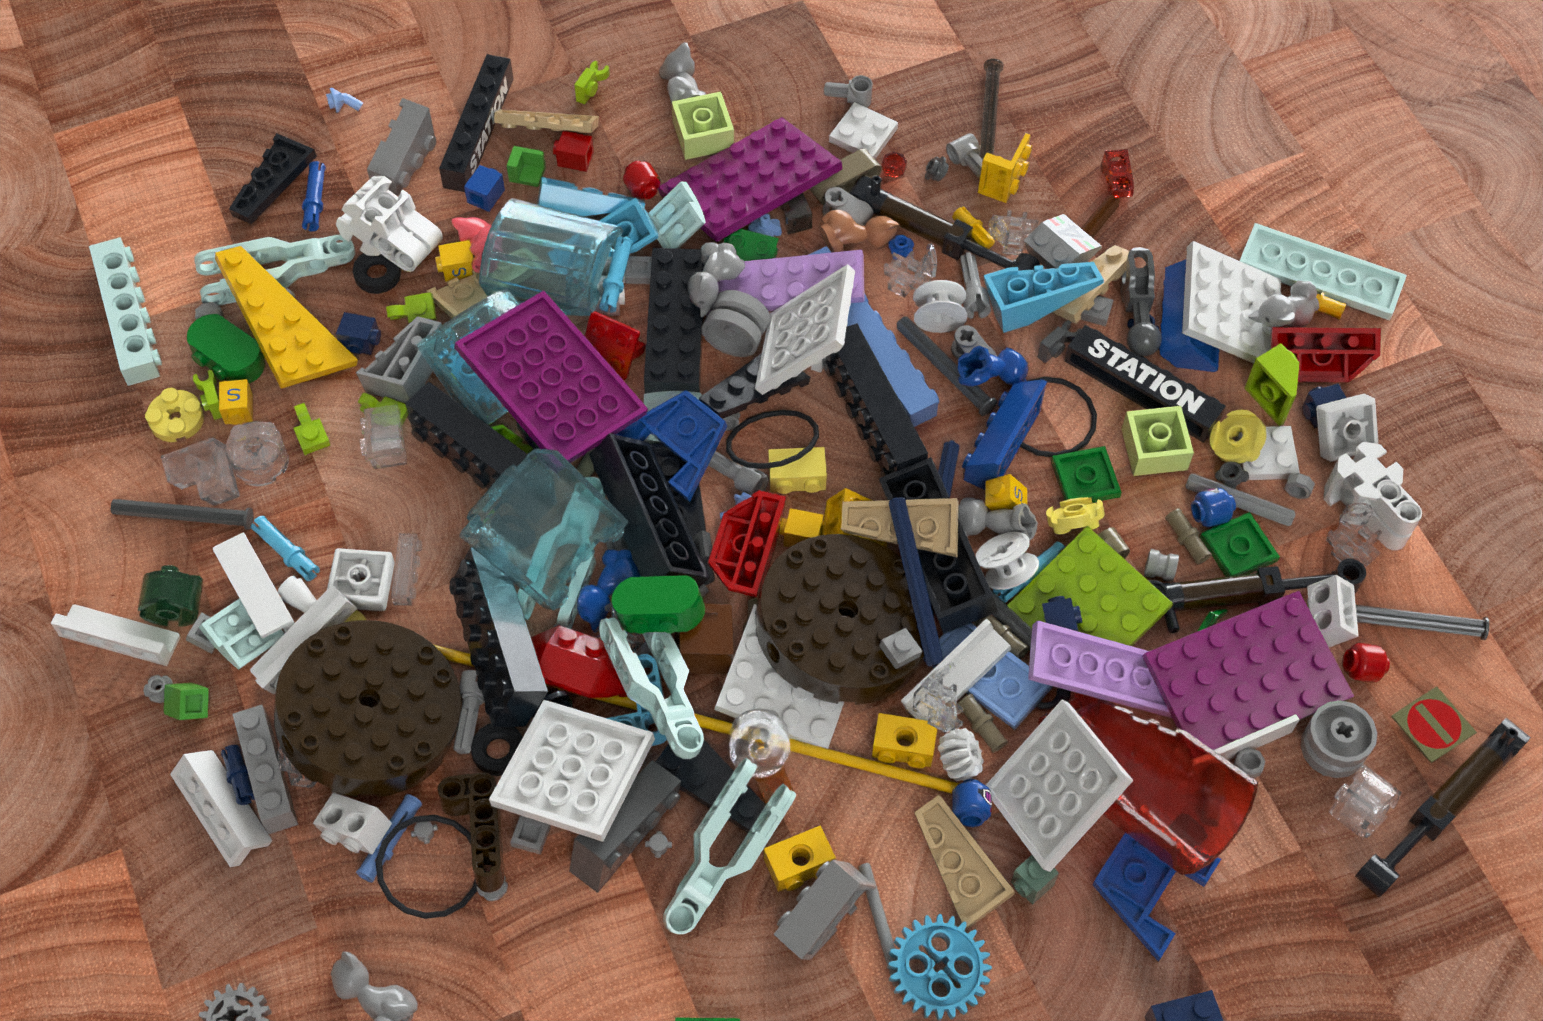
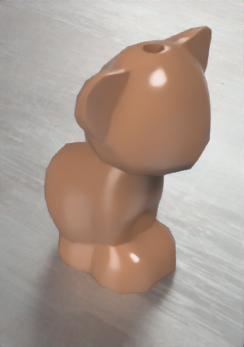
[819,210,899,253]

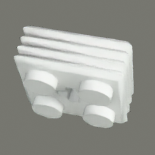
[1316,394,1378,462]
[327,548,395,611]

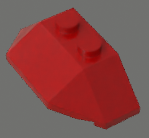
[1271,327,1381,382]
[708,490,786,597]
[531,625,627,698]

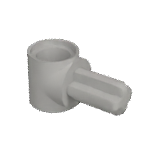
[824,75,873,108]
[946,133,983,177]

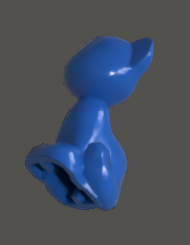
[958,345,1029,386]
[577,550,641,632]

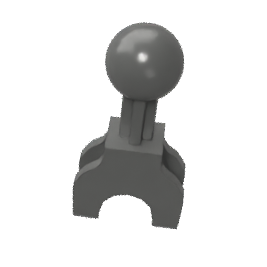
[1120,247,1162,357]

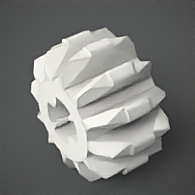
[938,728,984,782]

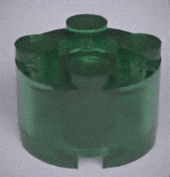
[138,565,203,627]

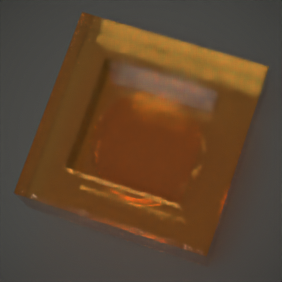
[754,764,793,804]

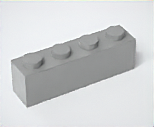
[233,705,299,834]

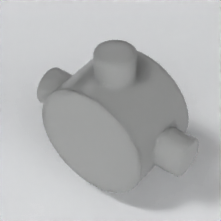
[411,821,438,844]
[645,831,672,858]

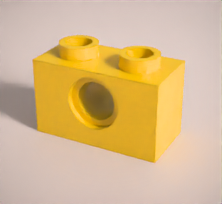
[872,713,938,768]
[764,825,836,892]

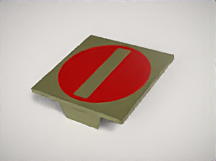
[1391,686,1477,763]

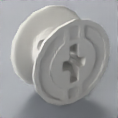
[913,280,968,333]
[976,532,1039,590]

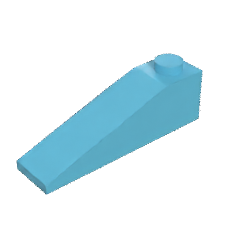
[536,177,645,222]
[548,198,659,274]
[984,262,1104,333]

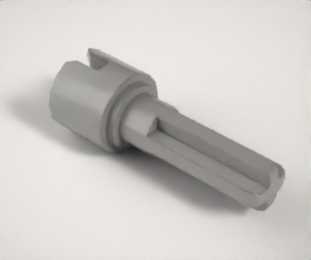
[960,252,991,319]
[708,451,769,496]
[453,670,485,754]

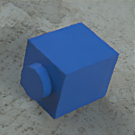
[464,165,505,212]

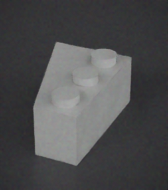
[367,98,436,196]
[356,316,450,403]
[774,860,877,960]

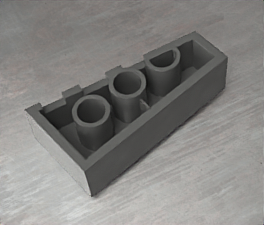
[569,760,681,893]

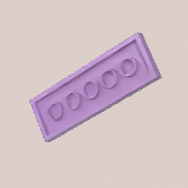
[706,250,864,316]
[1028,621,1172,718]

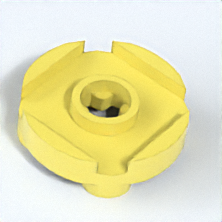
[145,388,204,442]
[1210,410,1267,464]
[1046,497,1105,534]

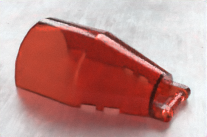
[1038,693,1258,875]

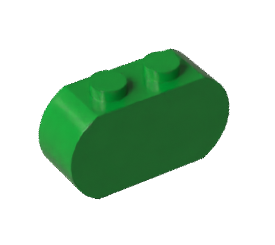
[187,314,265,384]
[612,575,705,634]

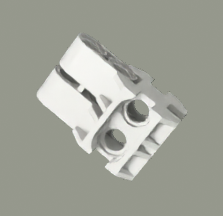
[336,176,443,272]
[1324,442,1422,550]

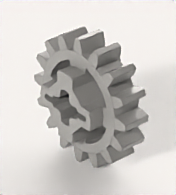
[199,983,272,1021]

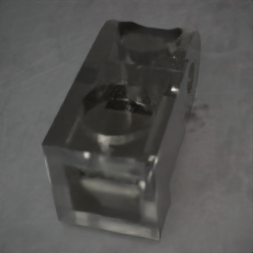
[779,193,812,235]

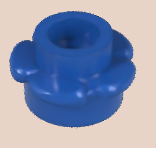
[888,235,914,259]

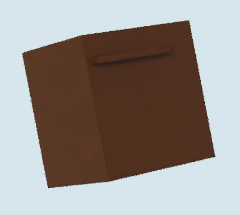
[675,603,734,674]

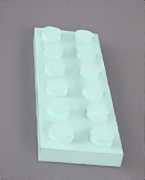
[1240,223,1407,321]

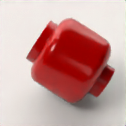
[623,160,661,200]
[1342,643,1390,683]

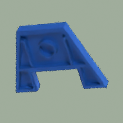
[615,390,727,502]
[1093,833,1221,962]

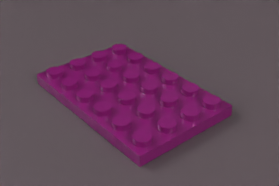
[658,117,843,242]
[454,291,648,470]
[1142,591,1354,759]

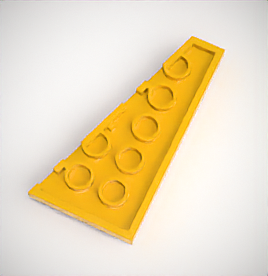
[215,246,358,389]

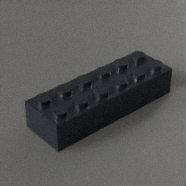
[644,248,705,394]
[823,323,928,477]
[405,381,558,524]
[589,433,710,588]
[879,457,998,634]
[449,547,548,727]

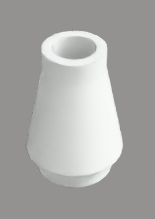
[278,576,317,613]

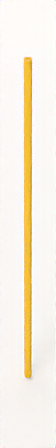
[433,644,960,794]

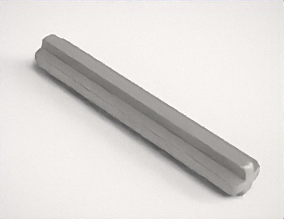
[1186,473,1296,526]

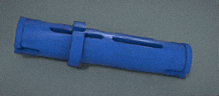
[302,161,326,232]

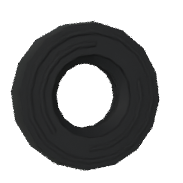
[353,253,401,294]
[471,723,523,776]

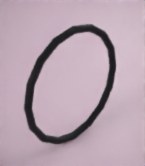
[1020,377,1097,457]
[726,410,819,469]
[376,815,477,919]

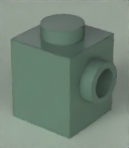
[1011,855,1059,905]

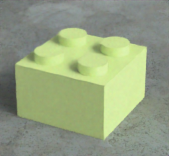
[672,92,734,160]
[1121,406,1194,476]

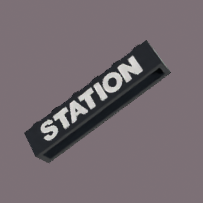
[439,54,514,192]
[1064,325,1226,443]

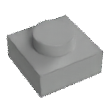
[625,256,652,284]
[1080,296,1114,327]
[186,612,215,654]
[879,628,922,669]
[510,815,551,855]

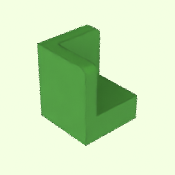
[507,146,546,187]
[164,683,209,720]

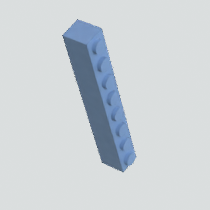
[808,246,939,427]

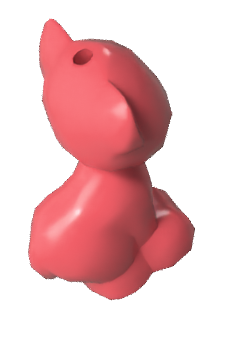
[452,217,504,275]

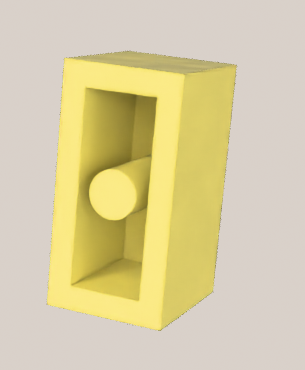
[768,447,827,494]

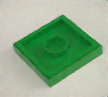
[1051,446,1122,503]
[1200,512,1280,577]

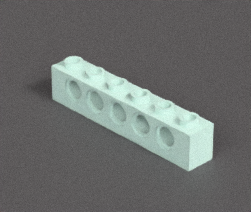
[89,237,162,386]

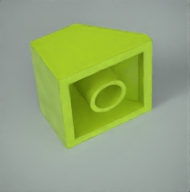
[1244,343,1299,426]

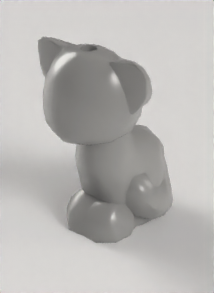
[659,42,706,105]
[687,242,745,317]
[1248,281,1319,328]
[958,498,1038,540]
[330,952,418,1021]

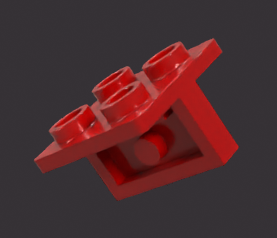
[584,311,646,380]

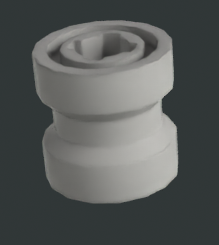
[1144,549,1179,583]

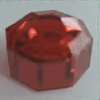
[881,152,907,178]

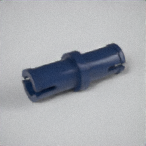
[221,745,255,805]

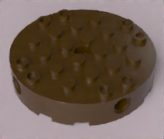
[755,534,934,705]
[274,620,461,797]

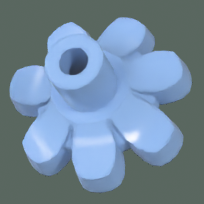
[748,213,782,237]

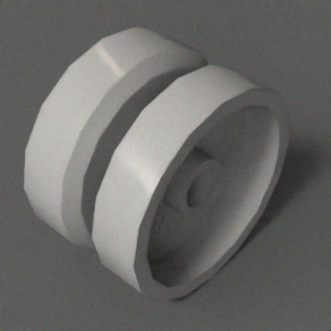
[702,290,770,357]
[1300,701,1377,778]

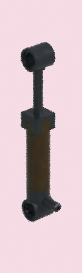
[849,176,1041,271]
[1149,558,1366,633]
[1355,717,1531,898]

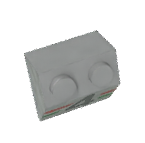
[1024,214,1102,269]

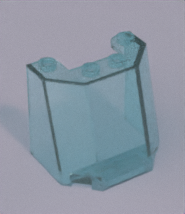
[459,449,629,611]

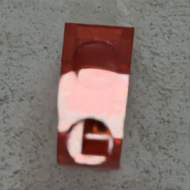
[1101,149,1134,198]

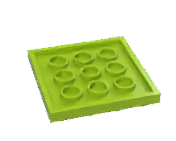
[1007,526,1173,646]

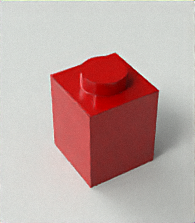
[553,131,594,172]

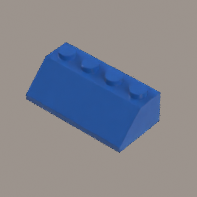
[1159,259,1219,372]
[962,380,1047,490]

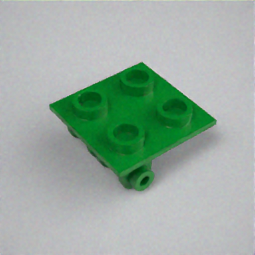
[724,229,779,261]

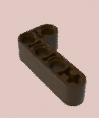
[437,773,504,893]

